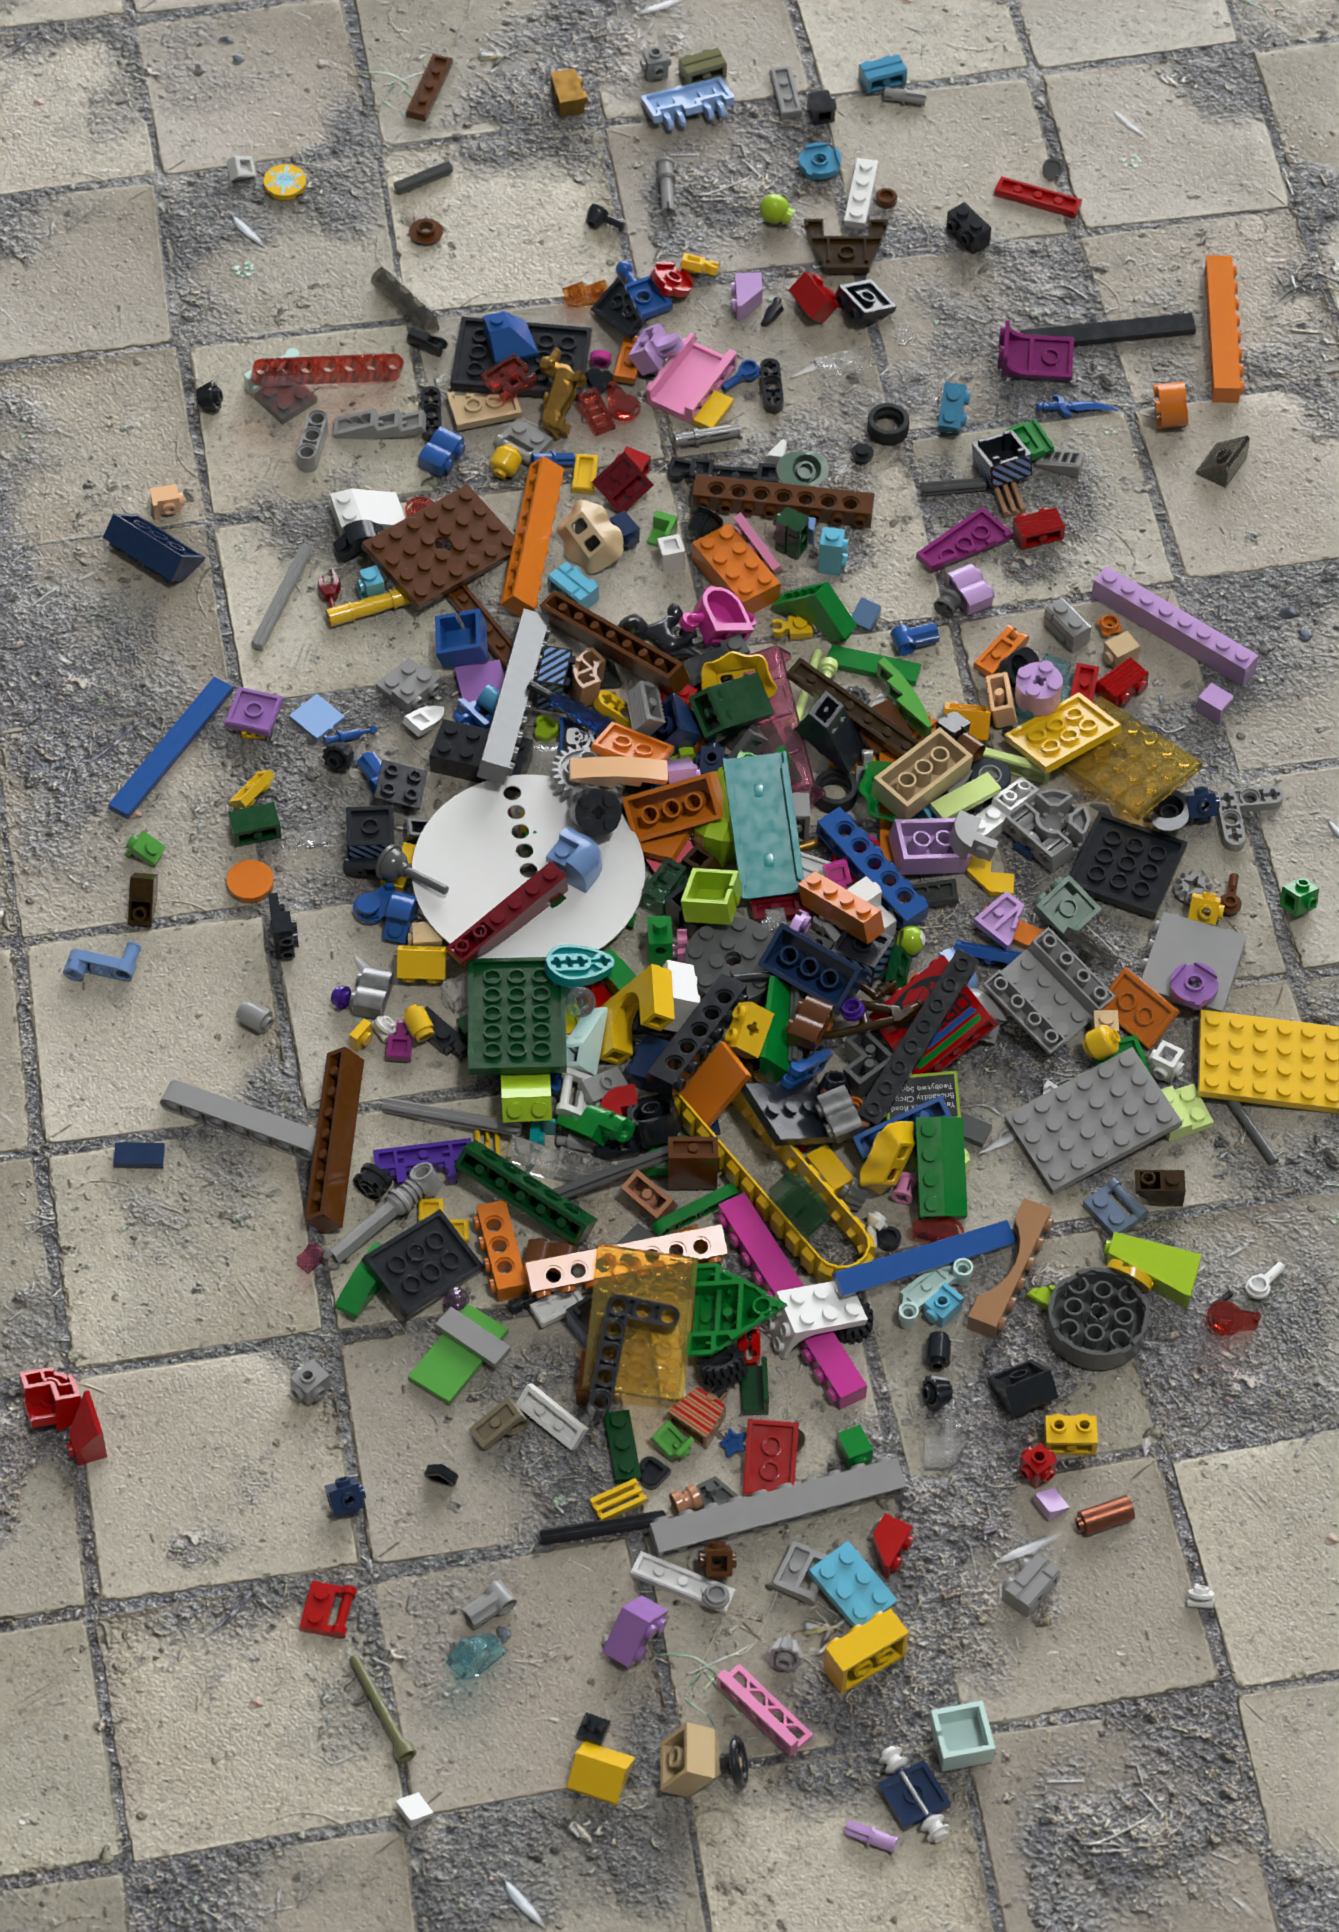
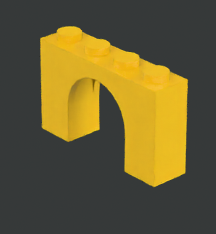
[599,964,675,1065]

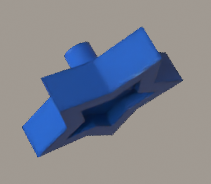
[719,1428,747,1458]

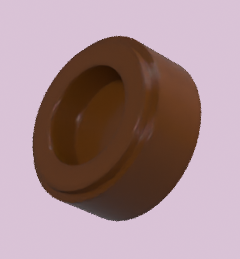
[876,188,897,209]

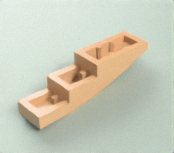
[569,757,668,788]

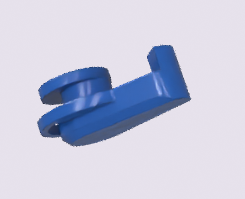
[353,880,395,924]

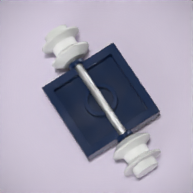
[878,1746,951,1843]

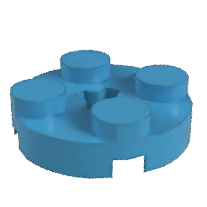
[798,142,841,181]

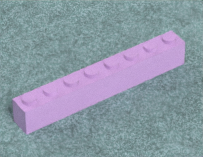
[1092,566,1258,686]

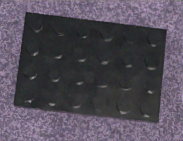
[450,316,592,400]

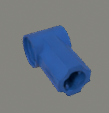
[890,622,939,656]
[357,751,382,794]

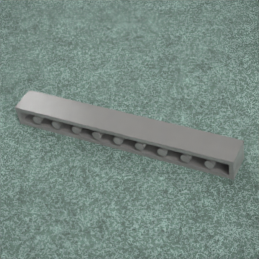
[649,1457,906,1559]

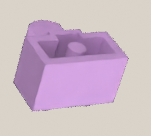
[628,323,685,376]

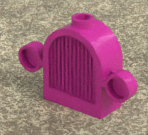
[679,586,757,645]

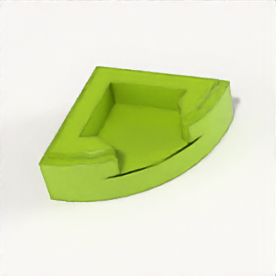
[1026,1285,1056,1311]

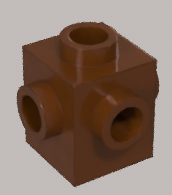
[699,1541,737,1580]

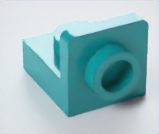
[529,1118,556,1156]

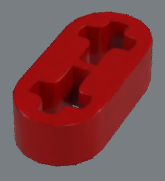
[738,1326,761,1366]

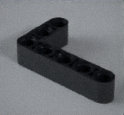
[587,1294,680,1419]

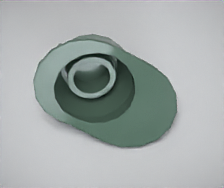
[776,451,829,486]

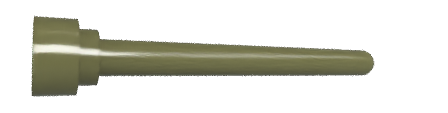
[350,1654,417,1763]

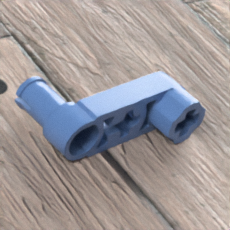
[63,942,141,981]

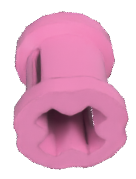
[891,1172,916,1205]

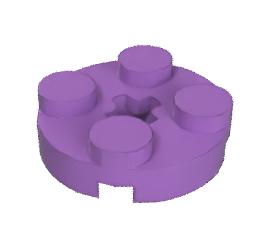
[1170,962,1219,1010]

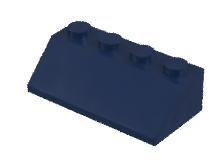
[102,514,206,583]
[757,922,869,1011]

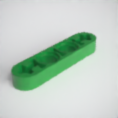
[651,1183,740,1237]

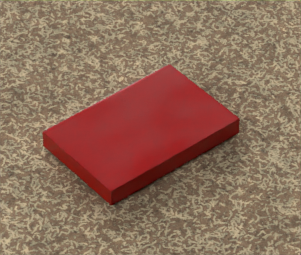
[742,1419,799,1496]

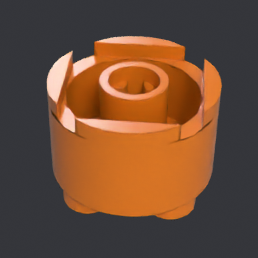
[1153,382,1189,429]

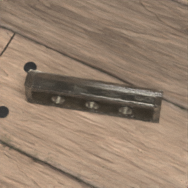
[371,267,440,335]

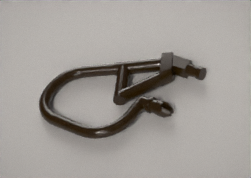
[822,980,924,1040]

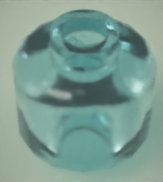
[565,986,596,1018]

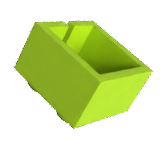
[681,868,743,925]

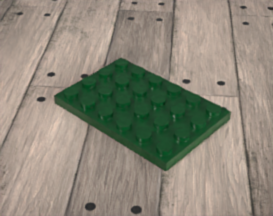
[468,957,567,1075]

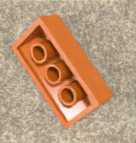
[622,771,723,842]

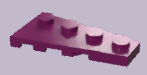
[916,507,1013,572]

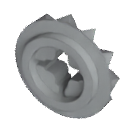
[1174,870,1212,904]

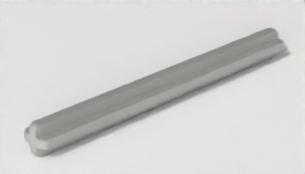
[251,543,313,650]
[381,1098,522,1136]

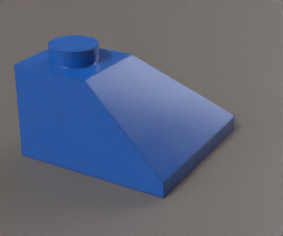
[483,311,538,365]

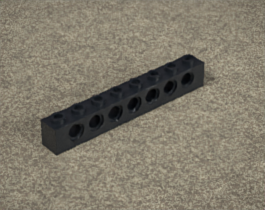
[857,948,979,1127]

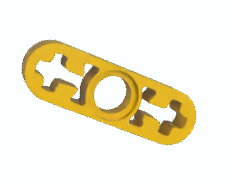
[593,690,631,729]

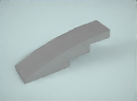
[333,408,426,439]

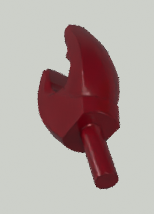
[317,570,341,608]

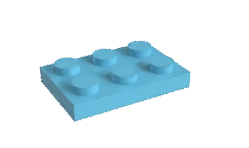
[807,1541,898,1628]

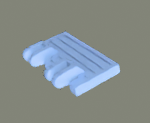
[641,77,735,131]

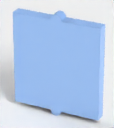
[289,694,345,741]

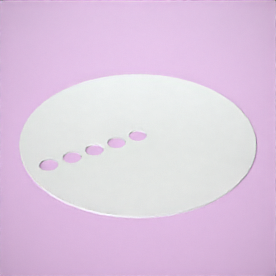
[412,774,645,958]

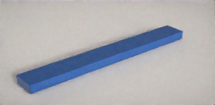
[108,677,234,819]
[832,1220,1017,1298]

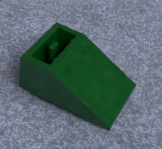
[688,672,775,743]

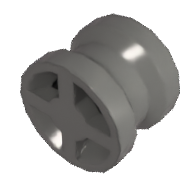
[934,589,962,618]

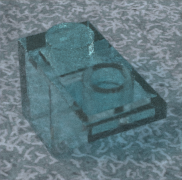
[446,1633,508,1680]

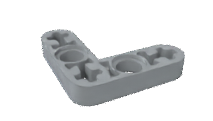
[1217,786,1284,852]

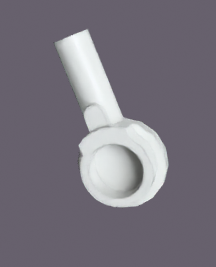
[1245,1262,1285,1299]

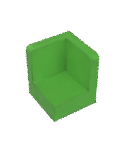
[647,510,677,547]

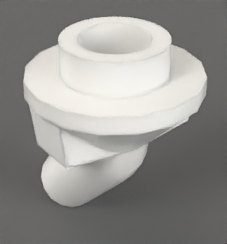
[865,1211,888,1247]

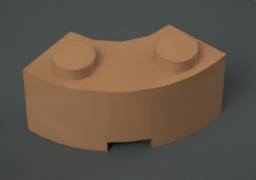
[570,647,606,709]

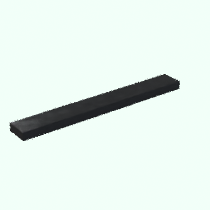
[1020,313,1196,346]

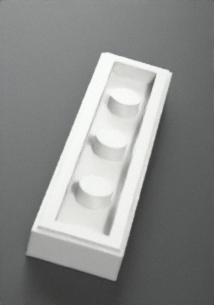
[630,1551,736,1615]

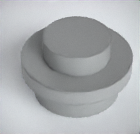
[703,1583,730,1609]

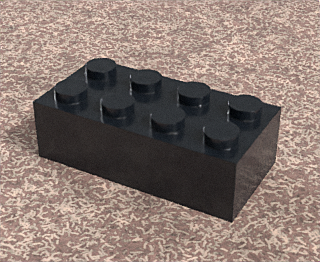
[429,719,533,792]

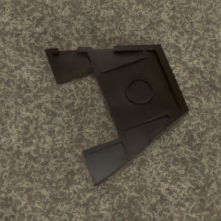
[804,219,888,274]

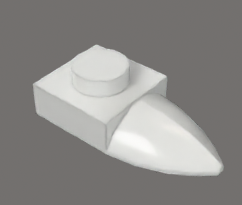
[402,706,444,737]

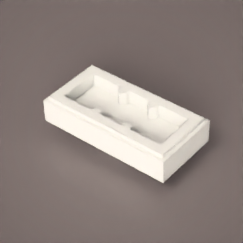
[530,1288,583,1328]

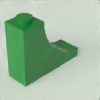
[771,582,857,642]

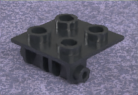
[374,759,428,815]

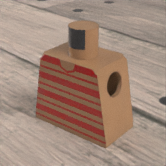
[668,1387,727,1449]

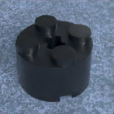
[569,788,622,836]
[627,1092,682,1149]

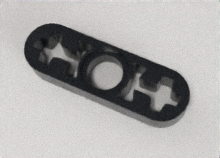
[760,358,784,414]
[421,386,442,442]

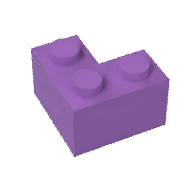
[602,1596,668,1668]

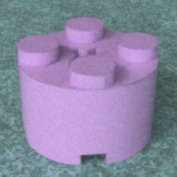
[1015,660,1063,716]

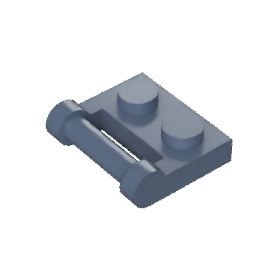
[1082,1177,1149,1237]

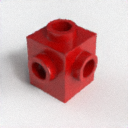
[1019,1443,1057,1489]

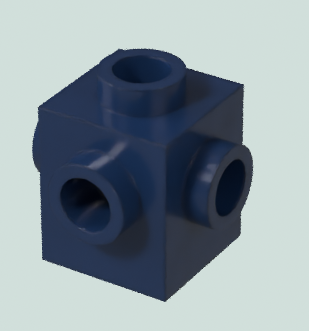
[696,743,729,774]
[1182,786,1220,821]
[324,1476,366,1517]

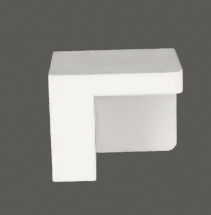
[657,534,685,572]

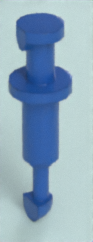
[323,726,377,747]

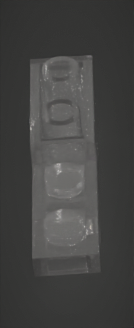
[505,1135,607,1183]

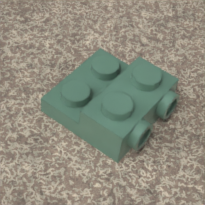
[1032,875,1102,942]

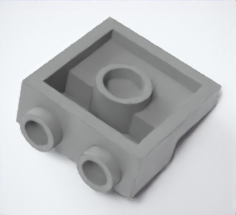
[376,658,441,714]

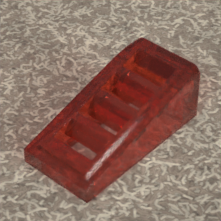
[577,388,616,436]

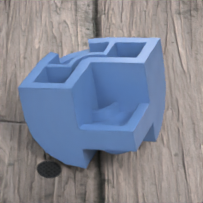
[546,827,602,893]

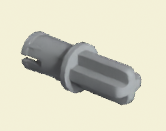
[884,86,927,105]

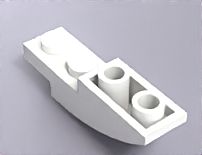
[976,777,1040,839]

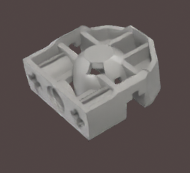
[1003,788,1091,872]

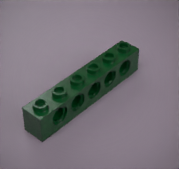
[454,1140,598,1246]

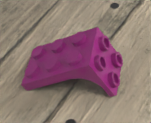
[997,319,1074,381]

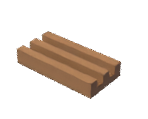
[992,481,1025,518]

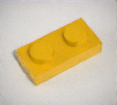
[229,770,275,809]

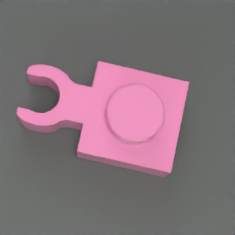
[673,929,687,963]

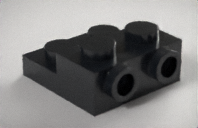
[835,279,897,326]
[268,892,299,960]

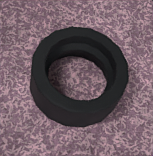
[867,403,909,445]
[813,769,858,813]

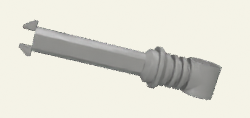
[323,1162,442,1269]

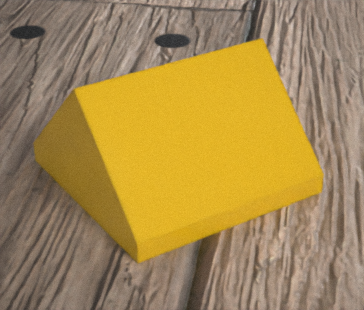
[567,1741,635,1806]

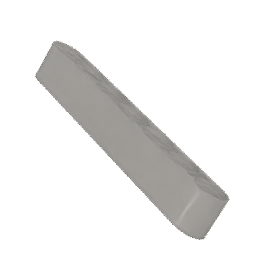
[160,1080,317,1161]

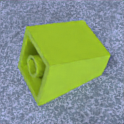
[500,1073,552,1123]

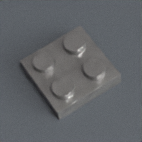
[255,371,317,424]

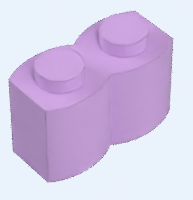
[946,563,995,615]

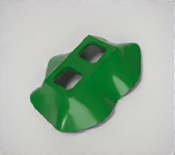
[858,761,915,823]

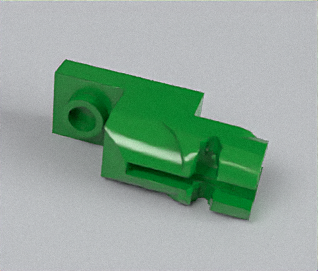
[555,1105,635,1147]

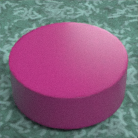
[589,350,612,369]

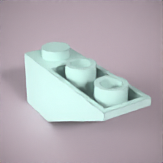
[566,1007,608,1076]

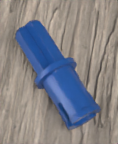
[530,451,575,466]

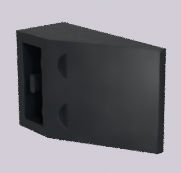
[794,691,866,775]

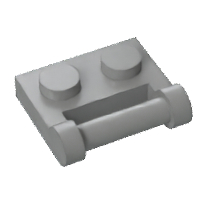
[493,418,553,466]
[772,1541,828,1606]

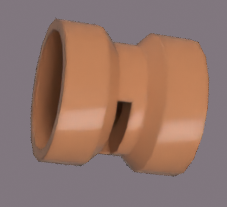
[669,1484,703,1516]

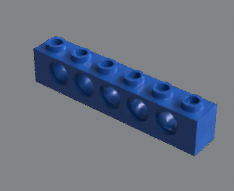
[816,806,929,929]

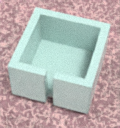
[929,1700,996,1772]

